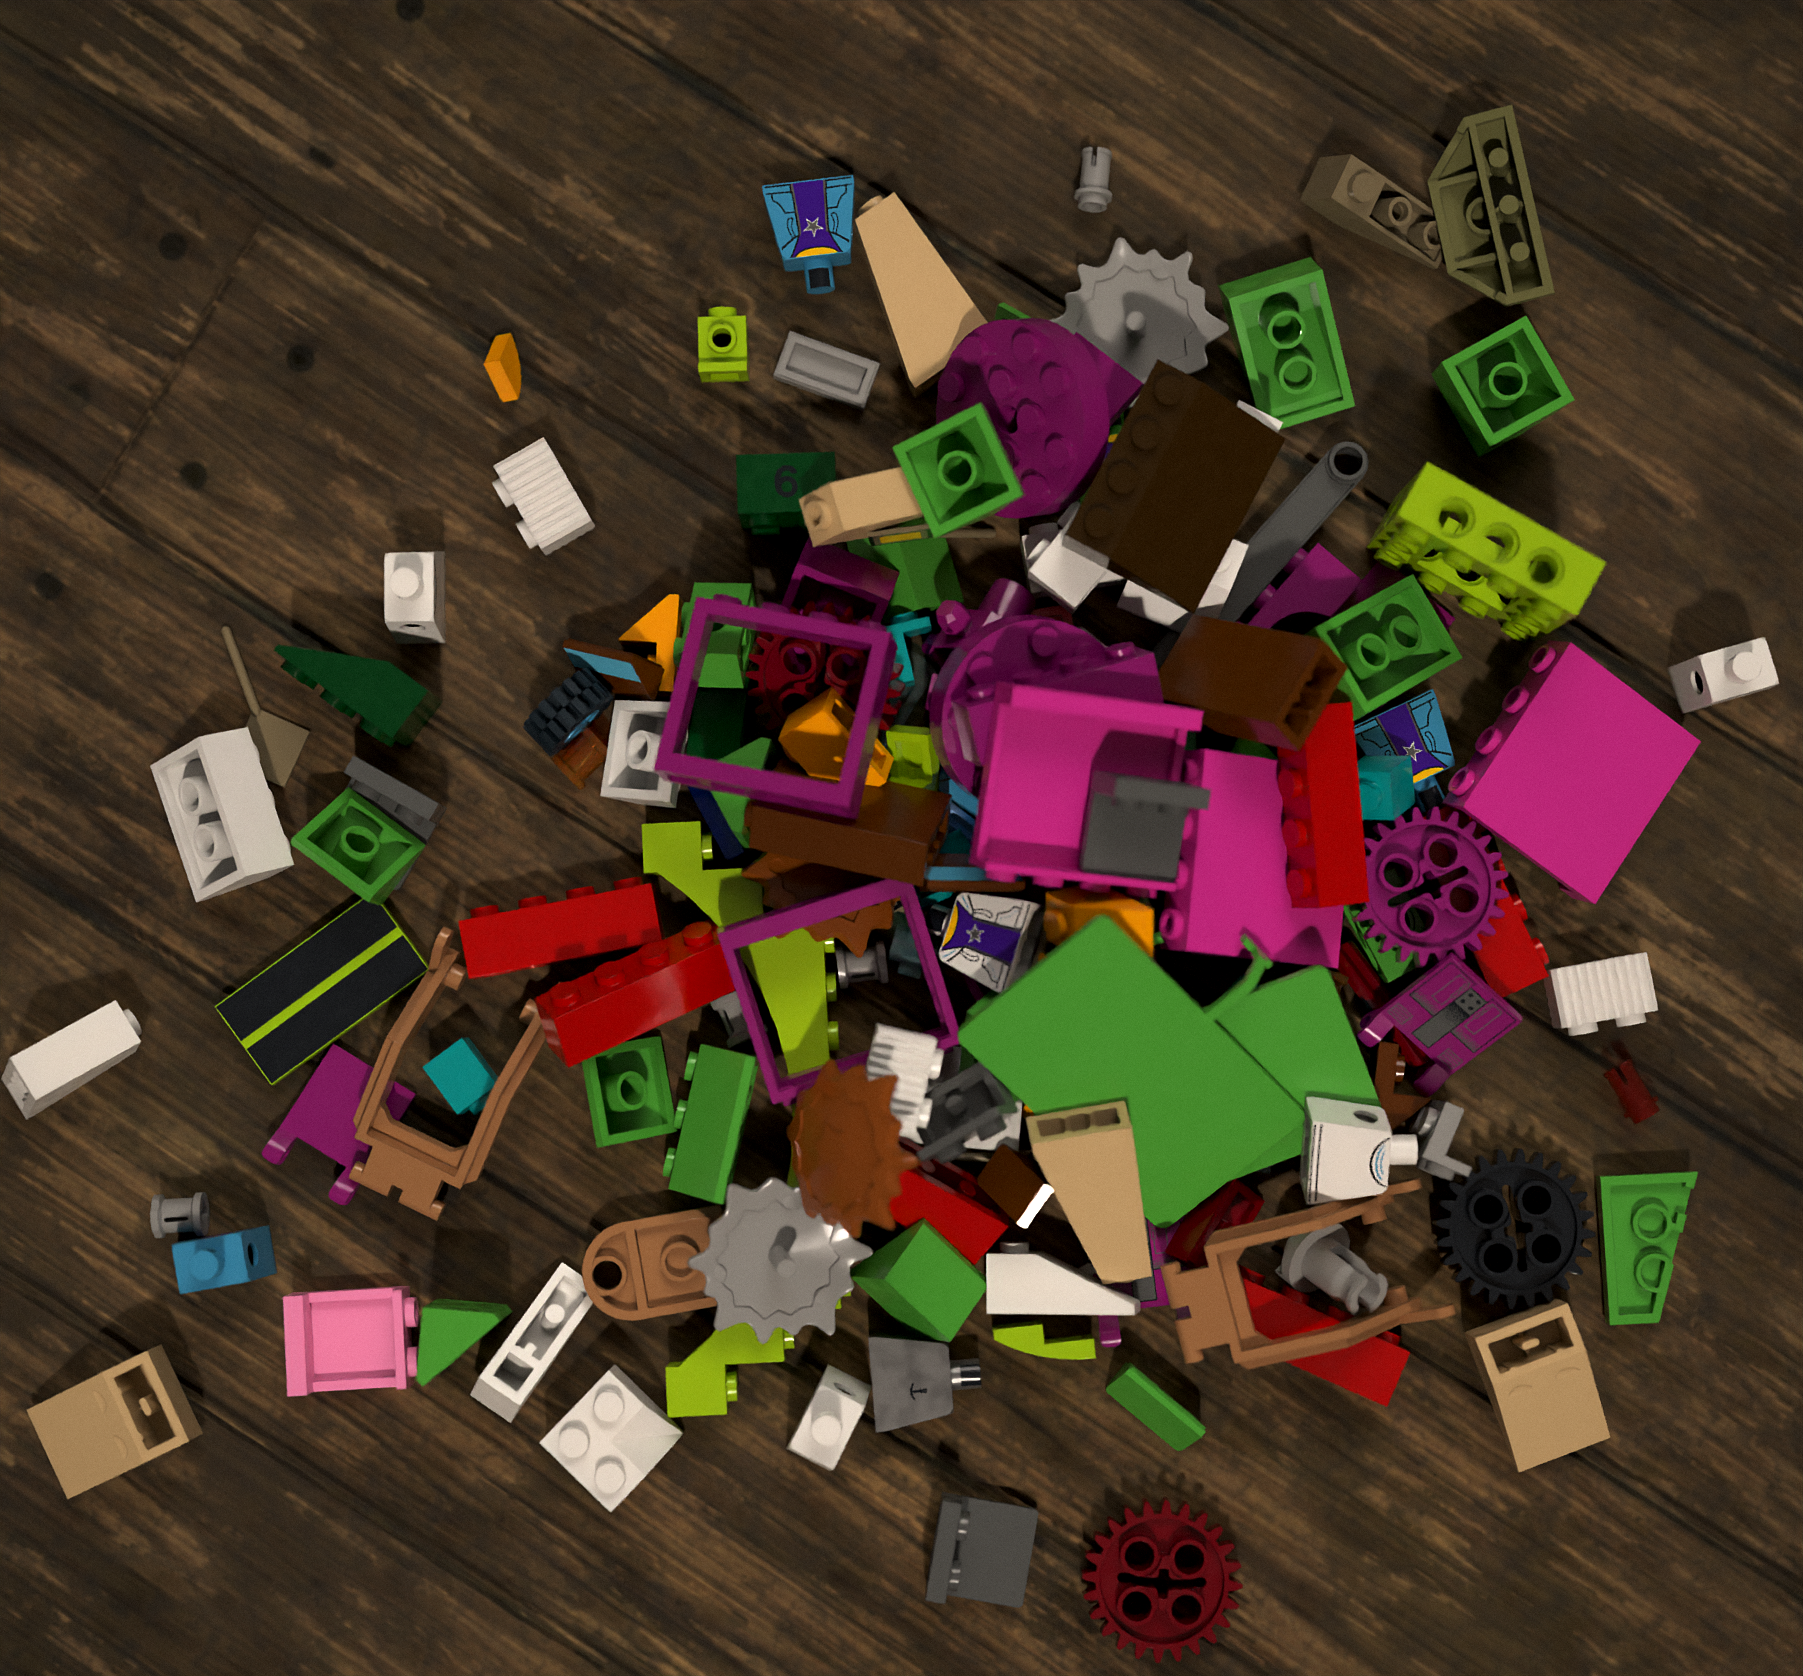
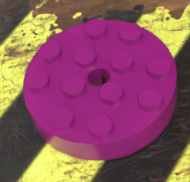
[936,318,1109,519]
[929,615,1105,801]

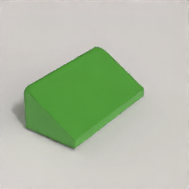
[1105,1362,1206,1451]

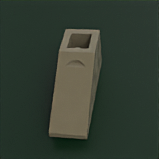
[1300,154,1444,269]

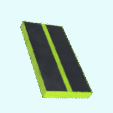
[215,898,429,1085]

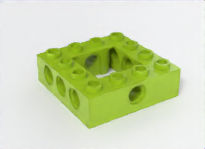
[1367,462,1606,643]

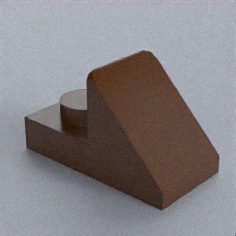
[1368,1042,1432,1131]
[977,1144,1053,1229]

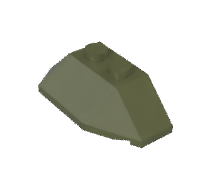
[1427,104,1555,307]

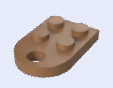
[582,1204,722,1321]

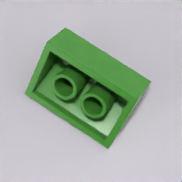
[663,1044,759,1204]

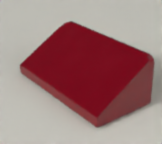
[1165,1178,1265,1269]

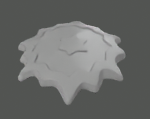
[1049,237,1229,409]
[687,1177,873,1344]

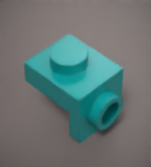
[886,612,932,688]

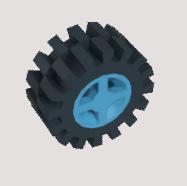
[523,668,614,756]

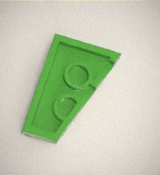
[1596,1171,1698,1325]

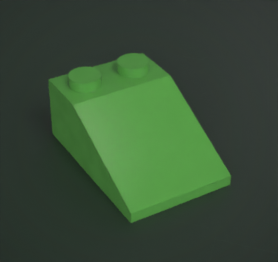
[1218,257,1355,429]
[1304,574,1463,721]

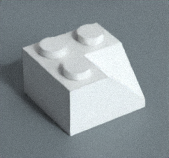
[540,1364,684,1513]

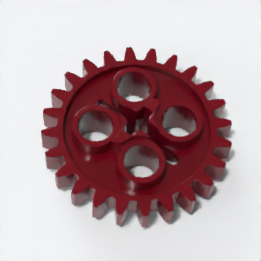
[745,601,906,739]
[1081,1497,1243,1663]

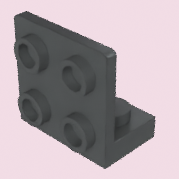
[343,756,447,890]
[1079,770,1211,883]
[925,1492,1038,1608]

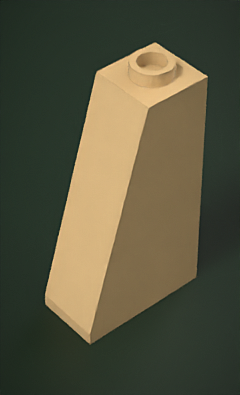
[855,192,988,398]
[799,467,927,547]
[1026,1100,1152,1285]

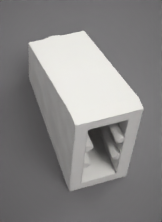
[1,1000,142,1120]

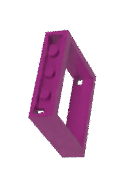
[653,594,898,819]
[717,877,960,1107]

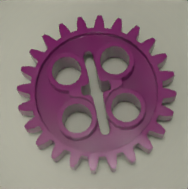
[1352,807,1509,968]

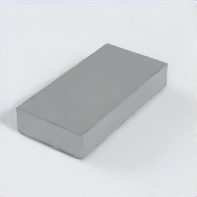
[773,331,880,411]

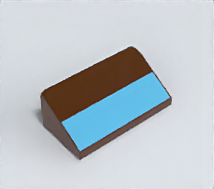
[562,638,665,701]
[916,853,1025,893]

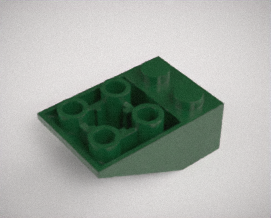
[274,644,443,747]

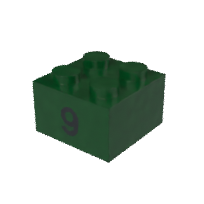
[736,452,837,537]

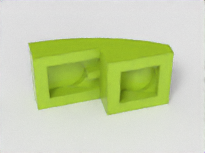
[886,725,940,792]
[992,1320,1096,1360]

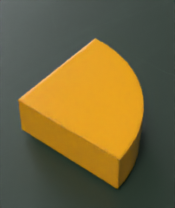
[484,333,521,402]

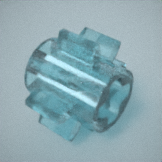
[888,924,944,979]

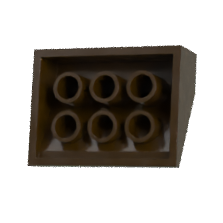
[1062,359,1285,614]

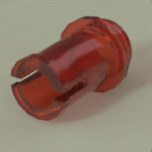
[1603,1059,1660,1125]

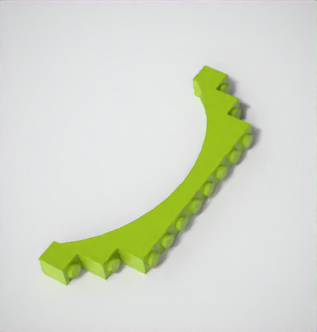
[642,821,851,1418]

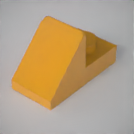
[618,594,683,697]

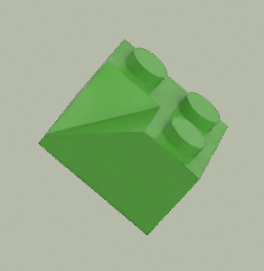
[1431,316,1575,457]

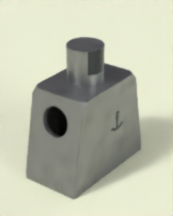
[868,1332,981,1432]

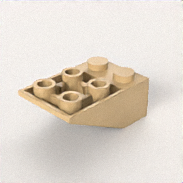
[1464,1298,1610,1472]
[27,1344,203,1499]

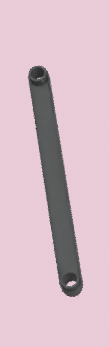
[1151,441,1369,672]

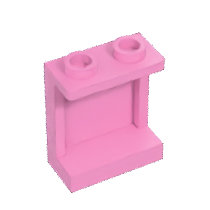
[283,1286,419,1397]

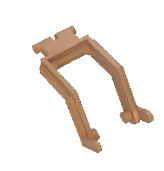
[349,926,561,1221]
[1160,1177,1456,1369]

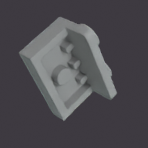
[1408,1100,1472,1181]

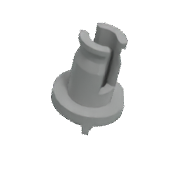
[1275,1223,1388,1315]

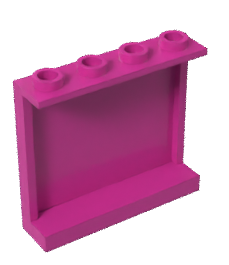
[1442,640,1701,904]
[969,681,1204,898]
[1159,749,1344,968]

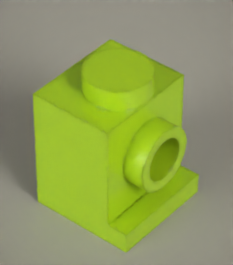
[698,307,749,382]

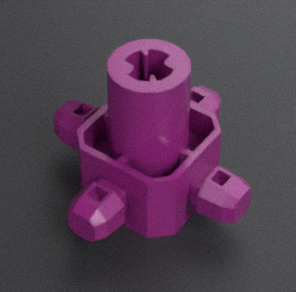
[922,578,1036,668]

